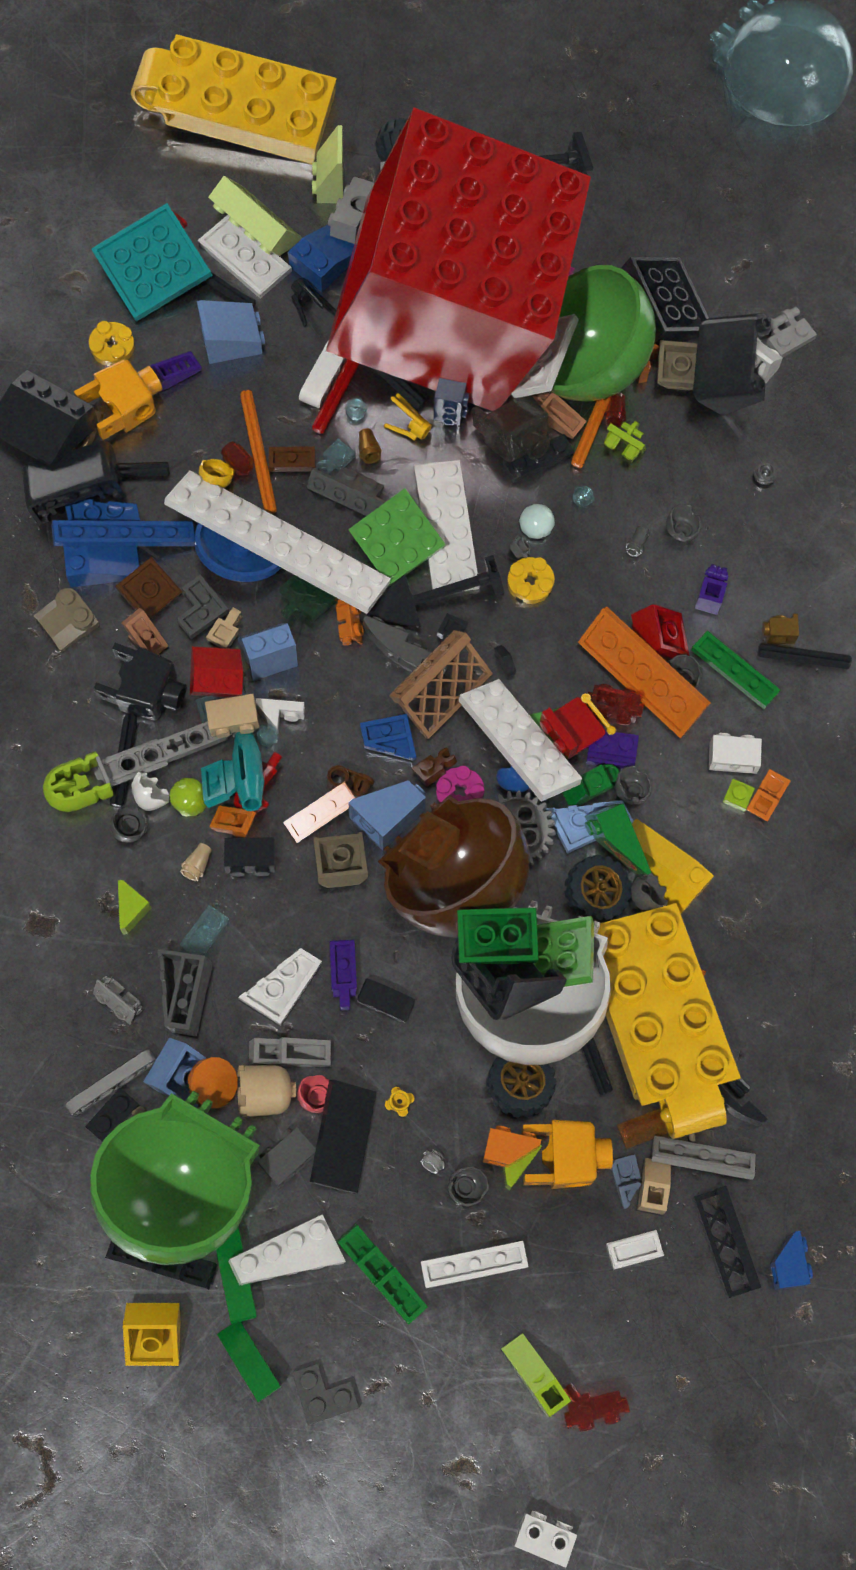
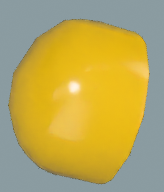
[198,459,234,488]

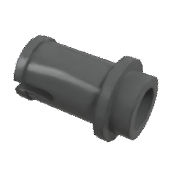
[626,526,650,557]

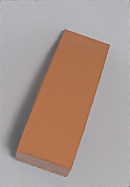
[514,392,587,439]

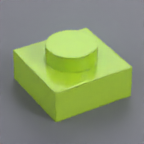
[723,779,755,812]

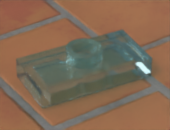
[180,905,230,956]

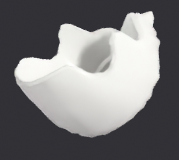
[131,772,170,811]

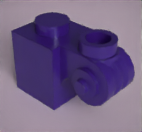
[695,564,729,615]

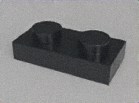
[85,1088,140,1142]

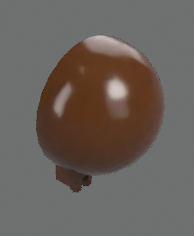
[378,795,530,938]

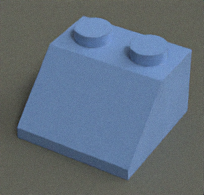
[143,1037,206,1108]

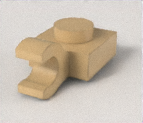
[206,607,243,649]

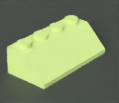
[208,176,302,256]

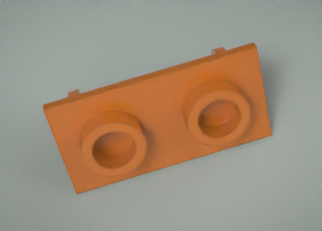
[336,599,364,646]

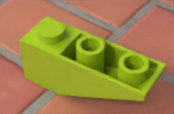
[501,1333,571,1417]

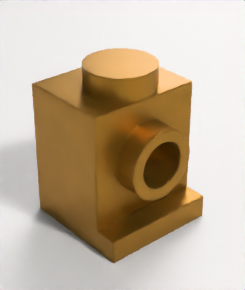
[762,614,799,644]

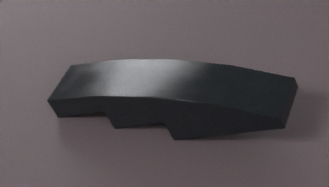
[105,1241,217,1290]

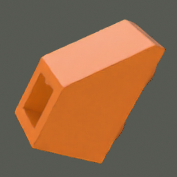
[483,1125,542,1168]

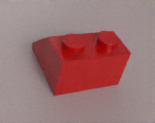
[631,604,690,661]
[190,646,243,697]

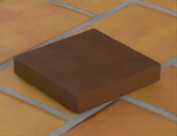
[115,557,182,620]

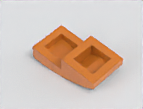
[746,769,791,822]

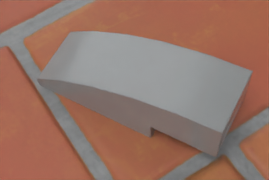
[249,1037,331,1068]

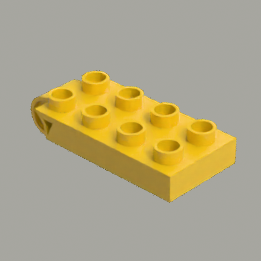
[131,34,337,164]
[597,903,741,1139]

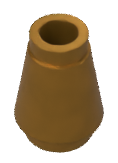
[359,428,382,464]

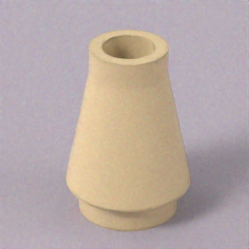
[180,843,212,881]

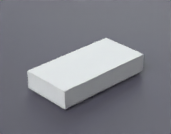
[606,1230,664,1270]

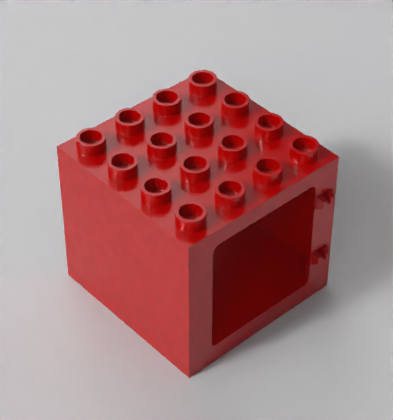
[326,107,591,412]

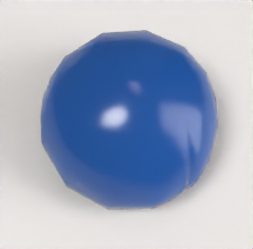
[496,766,529,793]

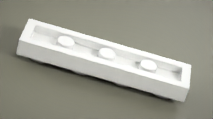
[420,1241,528,1289]

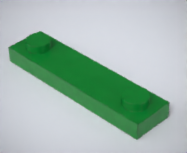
[691,631,781,709]

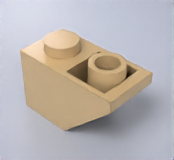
[637,1158,671,1215]

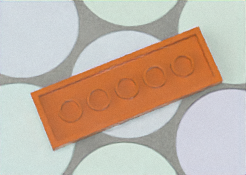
[578,607,711,738]

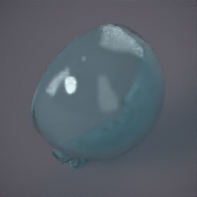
[710,0,854,126]

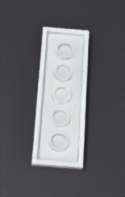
[414,460,480,591]
[459,679,582,802]

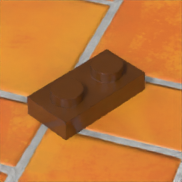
[269,446,315,472]

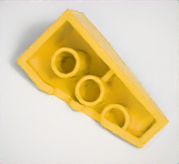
[632,818,714,914]

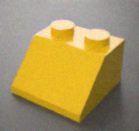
[123,1303,181,1366]

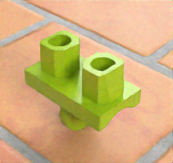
[604,421,646,462]

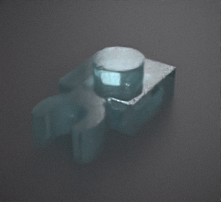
[315,438,355,476]

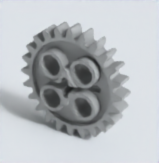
[498,791,556,866]

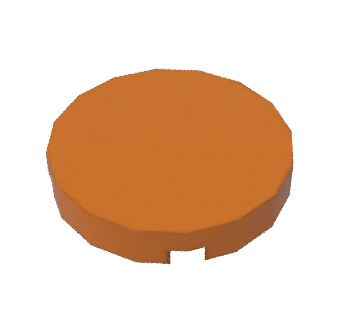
[188,1057,238,1108]

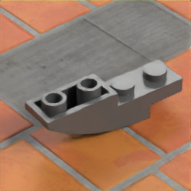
[363,616,448,676]

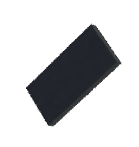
[310,1079,376,1193]

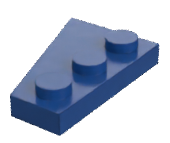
[65,499,140,521]

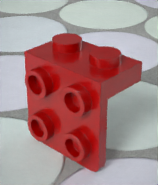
[540,697,605,760]

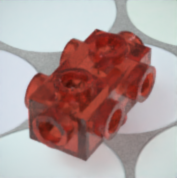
[585,684,644,725]
[563,1383,630,1432]

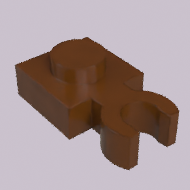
[411,748,457,787]

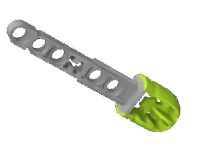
[43,721,237,812]

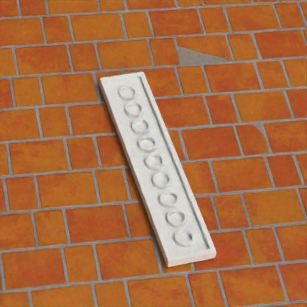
[164,470,391,614]

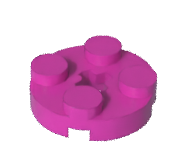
[436,766,484,804]

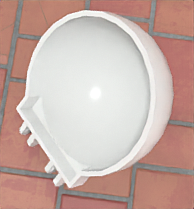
[456,900,610,1065]

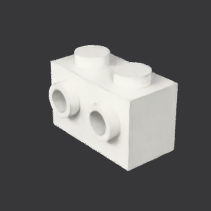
[709,733,762,774]
[513,1510,577,1568]

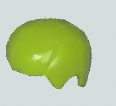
[169,778,206,817]

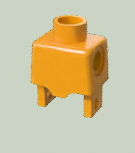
[74,359,163,440]
[521,1120,613,1189]

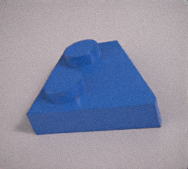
[360,714,417,761]

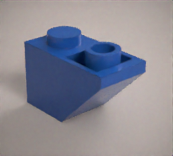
[770,1231,813,1290]

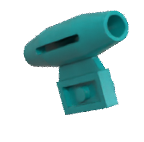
[201,732,264,811]

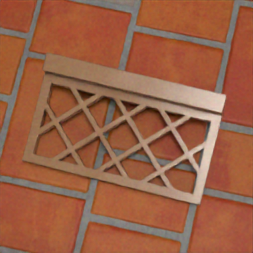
[389,630,493,739]

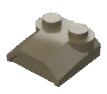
[657,340,697,390]
[33,588,100,652]
[313,832,368,888]

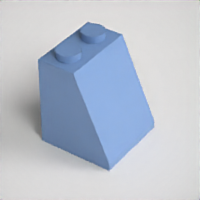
[197,300,265,364]
[238,623,298,681]
[348,780,426,850]

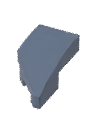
[611,1153,641,1209]

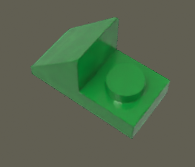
[562,764,614,806]

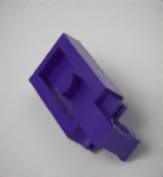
[330,940,357,1011]

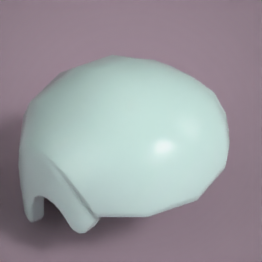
[519,504,555,539]

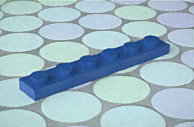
[51,520,195,546]

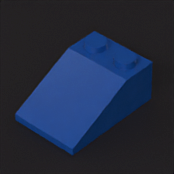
[288,225,354,292]
[63,546,139,588]

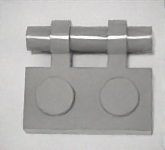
[766,307,817,357]

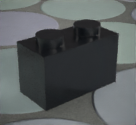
[224,837,275,876]

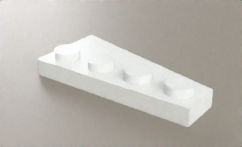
[228,1214,346,1285]

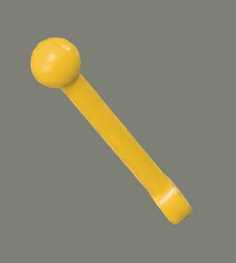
[581,693,616,735]

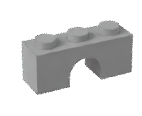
[328,176,374,244]

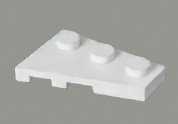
[238,948,322,1026]

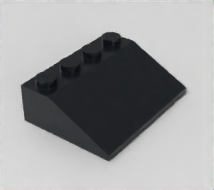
[620,257,709,346]
[0,370,98,468]

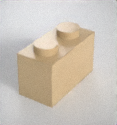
[205,694,260,738]

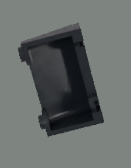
[693,313,771,416]
[22,440,126,525]
[451,936,567,1020]

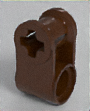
[327,765,375,798]

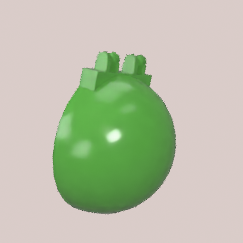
[549,265,656,402]
[90,1091,260,1265]

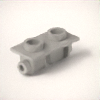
[93,976,144,1025]

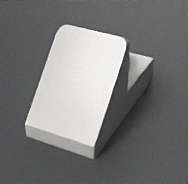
[256,698,305,735]

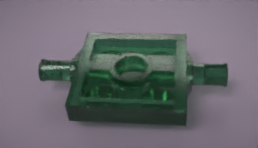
[279,575,339,622]

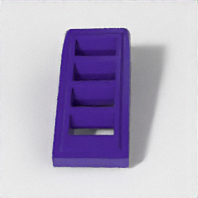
[151,351,202,391]

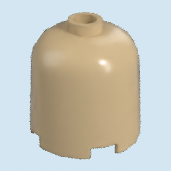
[237,1065,296,1117]

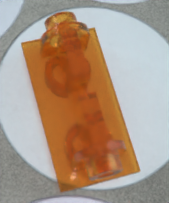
[617,1109,668,1149]

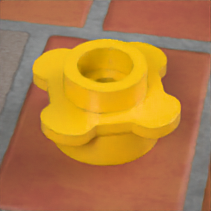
[385,1087,414,1117]

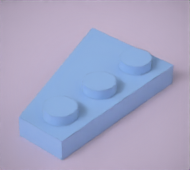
[546,800,633,854]

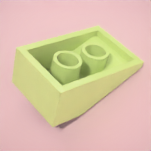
[312,125,343,203]

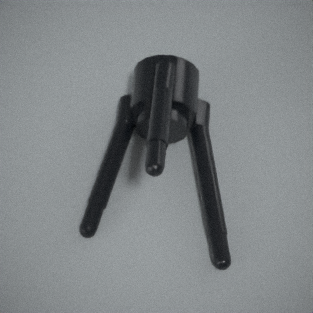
[291,278,337,325]

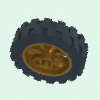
[564,855,632,923]
[486,1057,557,1118]

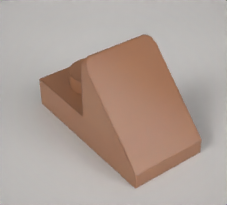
[122,608,169,654]

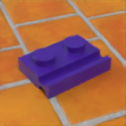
[586,730,639,769]

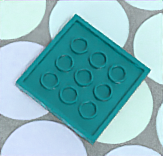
[91,203,213,322]

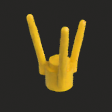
[384,393,432,441]

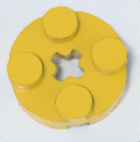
[89,321,135,366]
[507,557,555,604]

